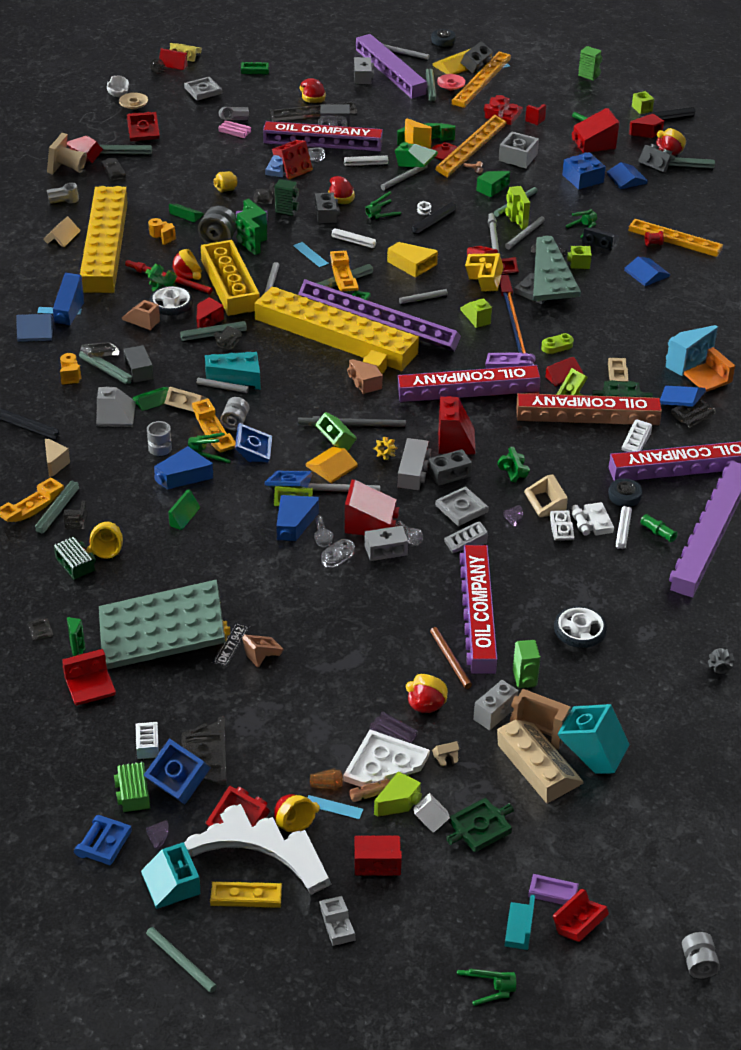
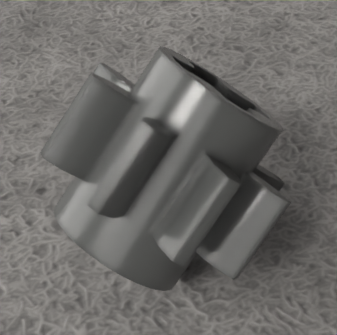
[708,648,735,674]

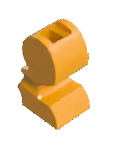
[148,218,176,245]
[60,353,81,385]

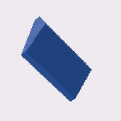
[607,162,648,189]
[624,256,670,286]
[660,386,706,406]
[235,423,272,462]
[265,471,312,489]

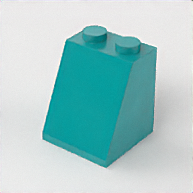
[558,704,630,774]

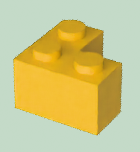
[465,253,503,291]

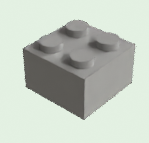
[499,131,539,168]

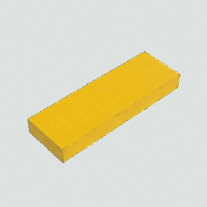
[210,882,282,908]

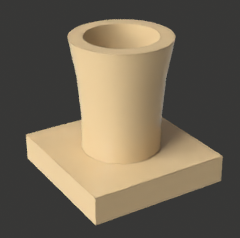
[47,133,87,174]

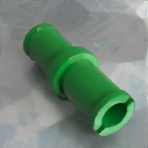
[641,514,678,542]

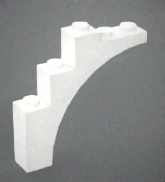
[184,804,331,895]

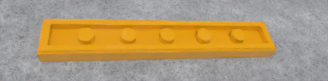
[628,219,723,257]

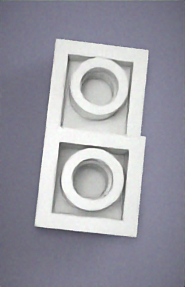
[550,511,574,540]

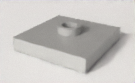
[184,77,222,100]
[435,486,489,526]

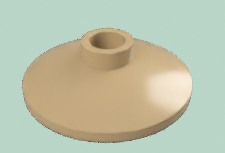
[119,93,148,110]

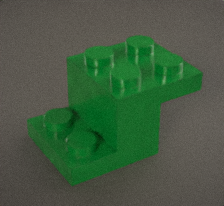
[236,199,267,255]

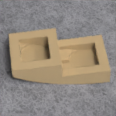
[608,358,628,382]

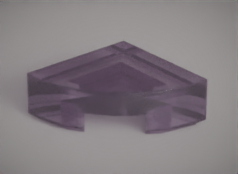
[503,505,523,527]
[146,820,169,849]

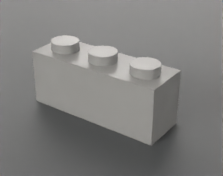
[397,438,432,490]

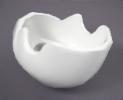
[107,76,129,98]

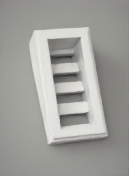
[621,420,652,452]
[136,722,159,759]

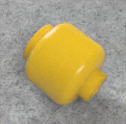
[214,171,238,192]

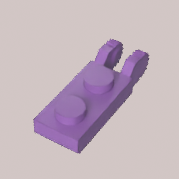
[485,353,536,369]

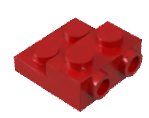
[484,95,523,125]
[127,112,160,141]
[205,785,270,827]

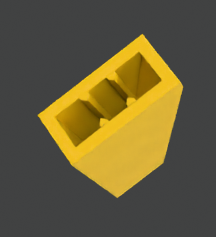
[387,242,438,278]

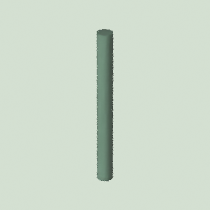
[494,187,538,217]
[146,927,217,993]

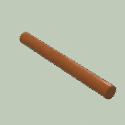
[430,627,472,689]

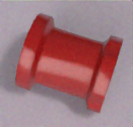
[645,231,664,246]

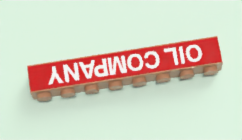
[516,393,662,425]

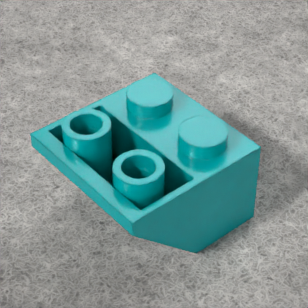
[141,842,201,909]

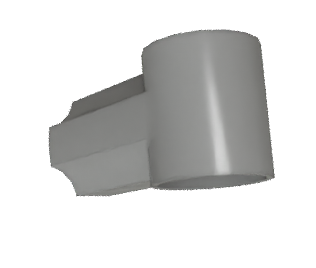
[219,107,249,120]
[47,183,79,204]

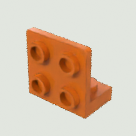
[684,347,735,392]

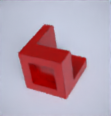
[525,104,546,126]

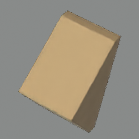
[45,439,70,477]

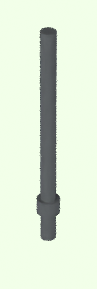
[298,416,406,427]

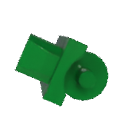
[145,263,177,292]
[497,447,530,482]

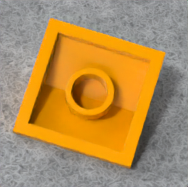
[405,118,432,149]
[306,447,358,483]

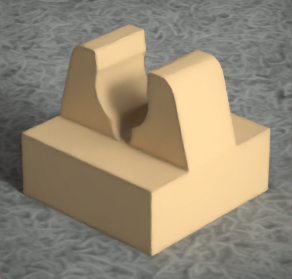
[432,741,459,767]

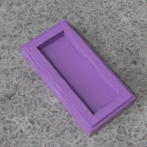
[528,874,579,905]

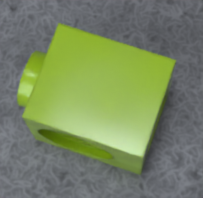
[632,91,654,114]
[567,246,592,269]

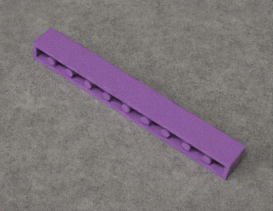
[298,279,461,352]
[669,461,741,597]

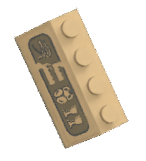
[497,720,583,803]

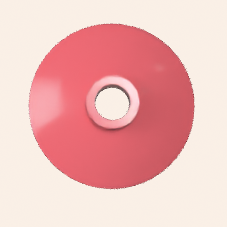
[437,74,465,91]

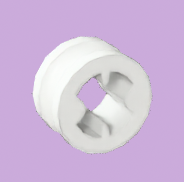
[417,201,431,215]

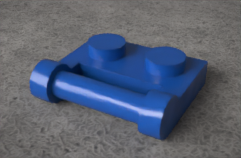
[74,815,132,865]

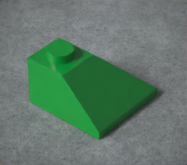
[395,142,438,167]

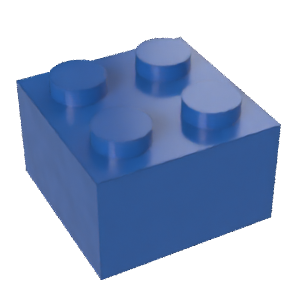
[562,152,606,189]
[144,738,210,805]

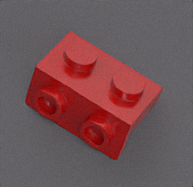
[553,889,609,942]

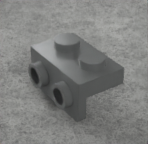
[638,144,676,173]

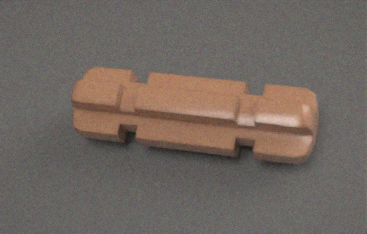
[350,779,390,802]

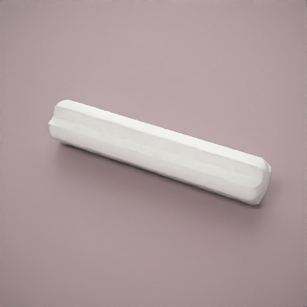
[344,155,388,166]
[332,228,376,248]
[616,506,632,549]

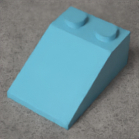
[666,325,718,376]

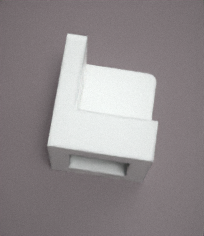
[414,793,450,832]

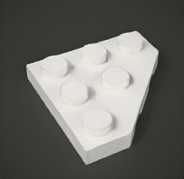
[343,730,430,787]

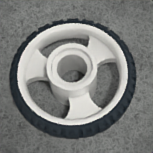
[150,286,193,316]
[554,606,607,648]

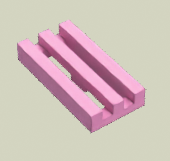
[218,120,251,138]

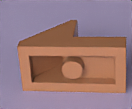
[242,634,284,667]

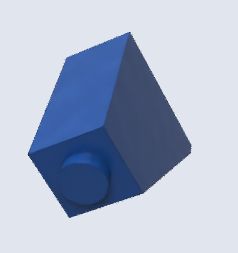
[53,273,84,325]
[154,446,213,489]
[277,495,319,541]

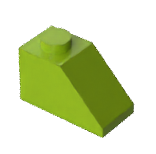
[460,299,492,328]
[374,771,422,816]

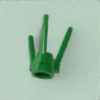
[365,192,401,219]
[566,209,597,238]
[188,433,231,463]
[457,969,516,1005]

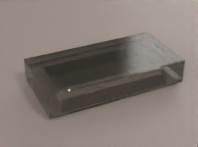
[81,342,119,358]

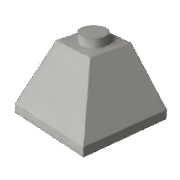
[96,387,136,427]

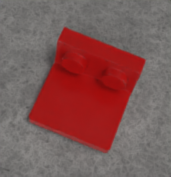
[272,140,313,179]
[62,649,116,706]
[355,836,402,875]

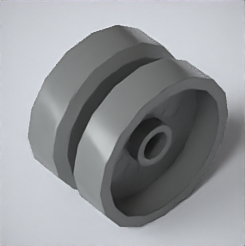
[198,206,237,244]

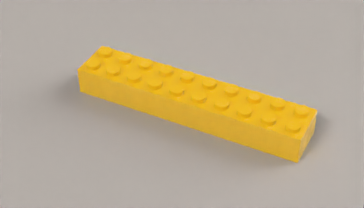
[80,186,128,293]
[254,286,419,371]

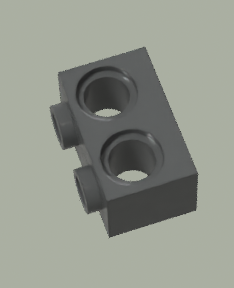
[460,41,493,73]
[315,192,340,224]
[428,449,472,486]

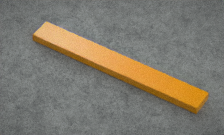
[452,52,511,108]
[435,115,506,178]

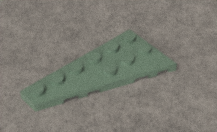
[533,236,581,301]

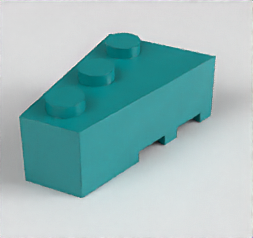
[205,352,261,390]

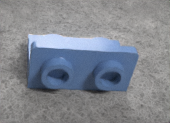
[265,155,285,177]

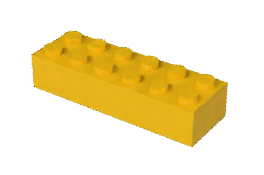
[201,240,260,316]

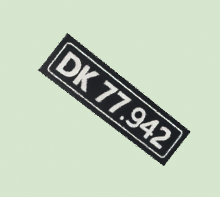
[212,622,250,666]

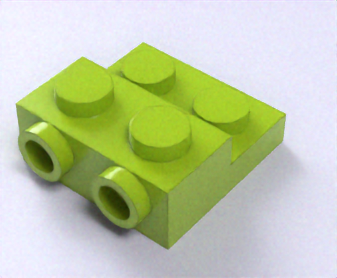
[505,186,530,230]

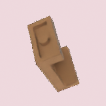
[510,689,571,750]

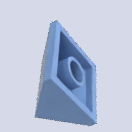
[16,314,54,342]

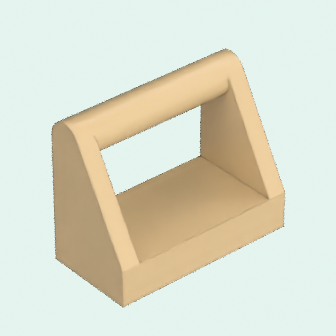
[524,474,568,517]

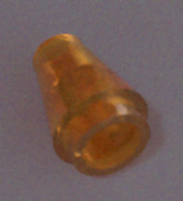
[310,768,343,790]

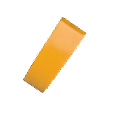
[330,251,358,292]
[192,398,236,452]
[0,477,64,522]

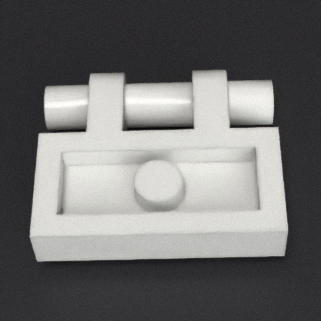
[571,502,614,535]

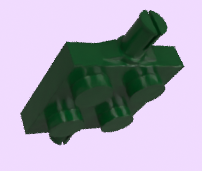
[592,380,653,398]
[446,798,514,852]

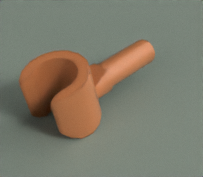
[463,161,483,173]

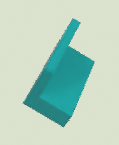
[505,895,535,950]

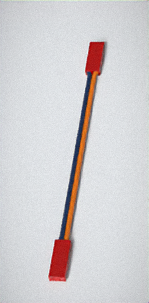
[499,275,539,394]

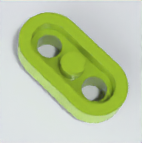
[541,333,574,354]

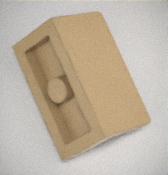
[43,216,80,248]
[164,387,207,412]

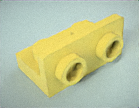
[169,43,202,62]

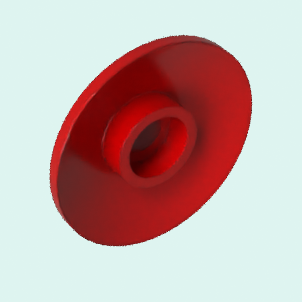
[431,143,457,160]

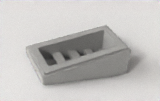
[444,522,488,553]

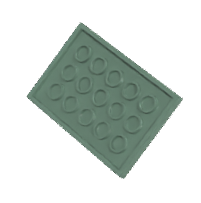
[99,580,226,669]

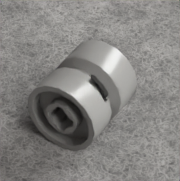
[220,397,249,431]
[147,421,172,456]
[682,932,720,979]

